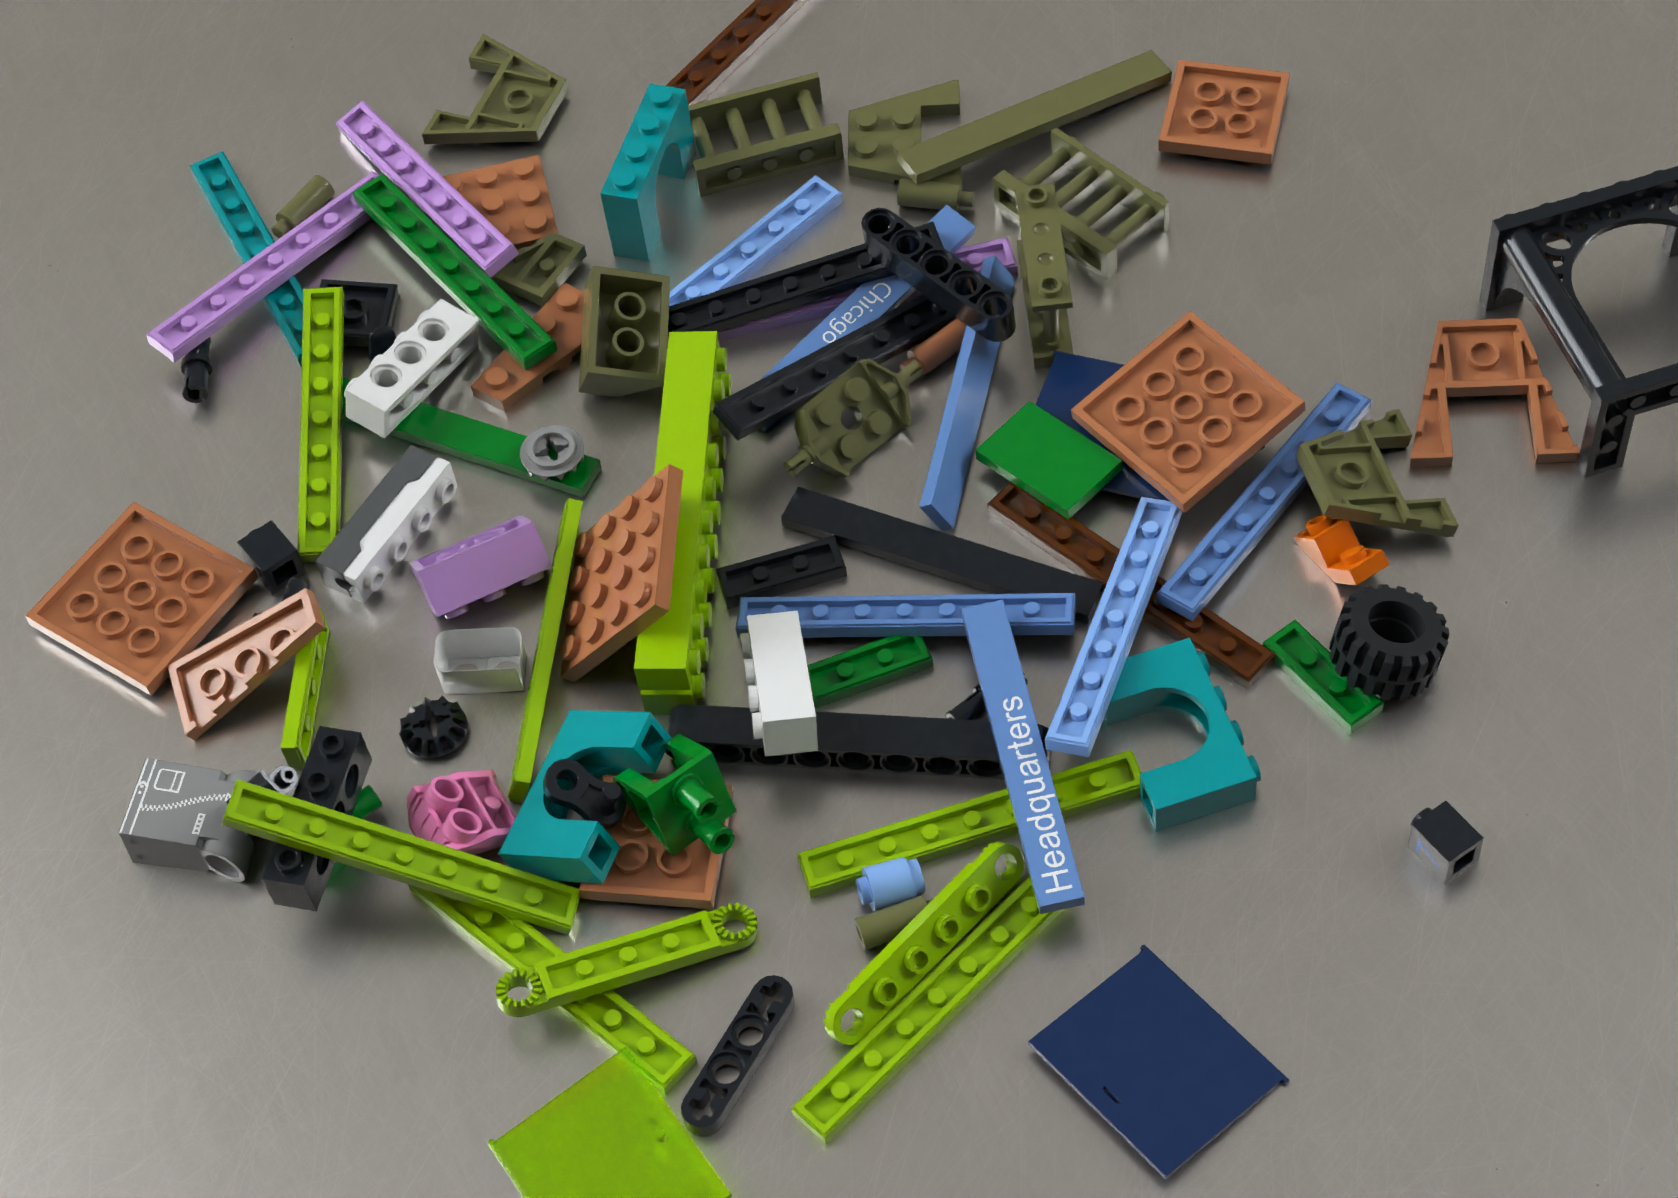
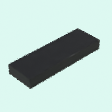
[715,536,847,610]

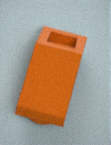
[1294,515,1390,586]

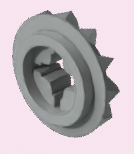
[520,425,584,482]

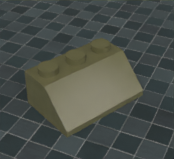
[579,266,670,397]

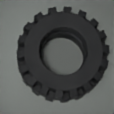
[1329,584,1449,701]

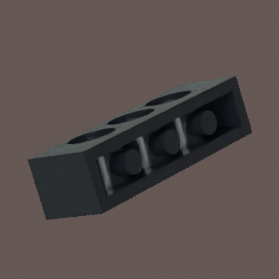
[261,726,372,912]

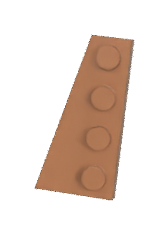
[471,282,584,411]
[168,588,325,740]

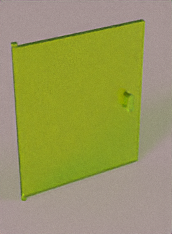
[487,1047,732,1198]

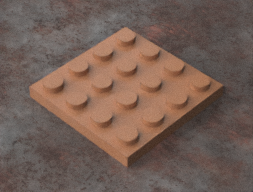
[1071,311,1306,513]
[560,464,683,682]
[25,502,259,696]

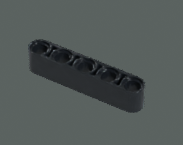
[861,208,1016,342]

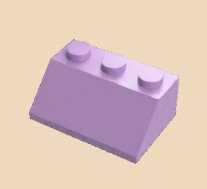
[409,515,552,619]

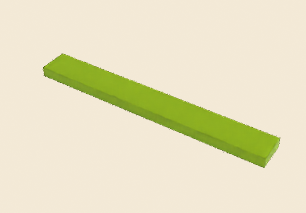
[297,287,344,563]
[507,498,583,804]
[796,749,1142,898]
[221,779,581,935]
[791,876,1064,1144]
[408,884,697,1095]

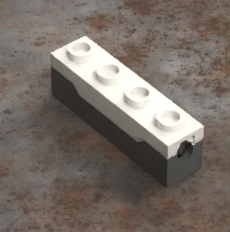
[315,445,458,603]

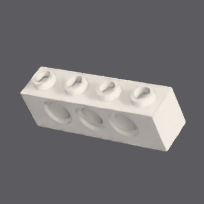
[344,299,479,438]

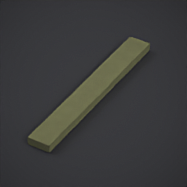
[897,50,1172,185]

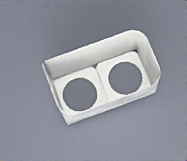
[433,627,527,695]

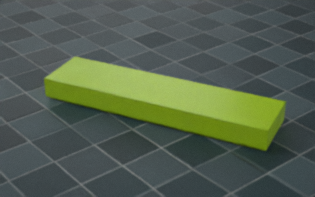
[280,607,330,770]

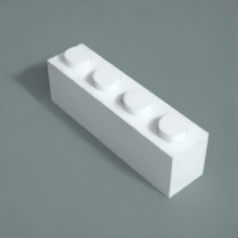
[740,611,818,756]

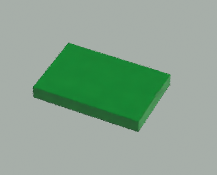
[975,401,1123,520]

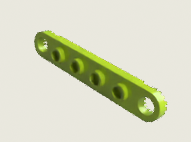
[823,841,1024,1045]
[496,902,758,1017]

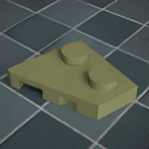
[491,232,587,306]

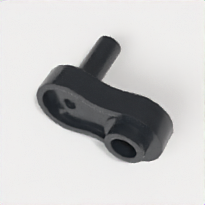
[543,759,626,829]

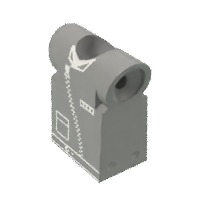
[119,758,268,882]

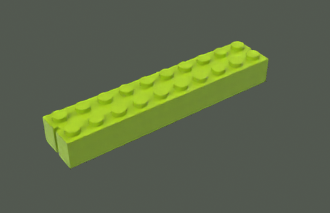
[634,331,732,715]

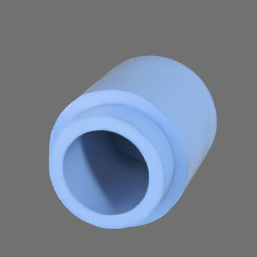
[856,857,925,911]

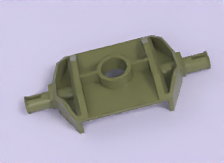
[783,359,924,477]

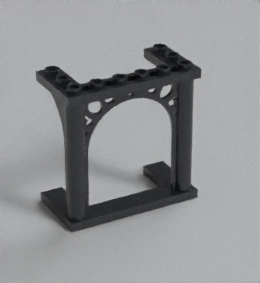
[1479,166,1678,478]

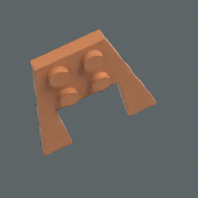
[1410,318,1580,467]

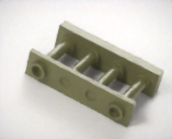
[688,72,844,197]
[993,128,1170,281]
[1015,183,1074,369]

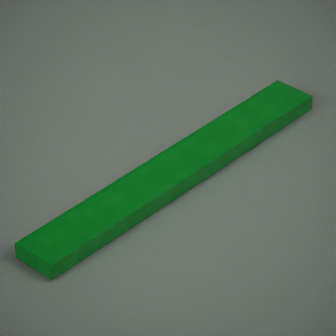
[352,174,558,370]
[342,378,602,498]

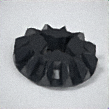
[399,695,468,758]

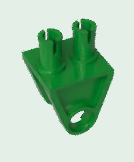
[613,734,737,856]

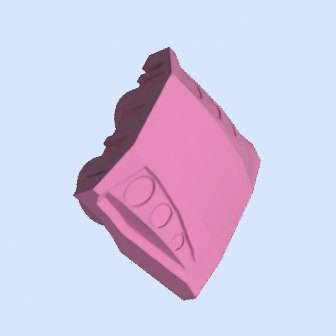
[407,770,516,855]

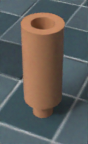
[900,318,966,376]

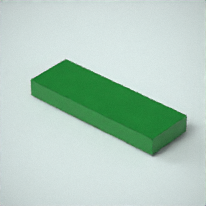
[1263,620,1384,735]
[807,635,933,709]

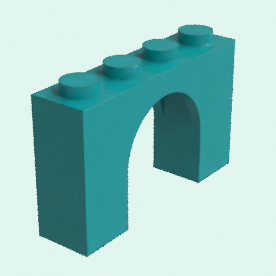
[600,84,696,262]
[1104,638,1261,832]
[498,710,672,884]

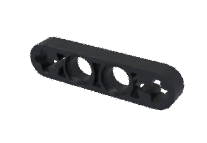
[681,975,795,1137]

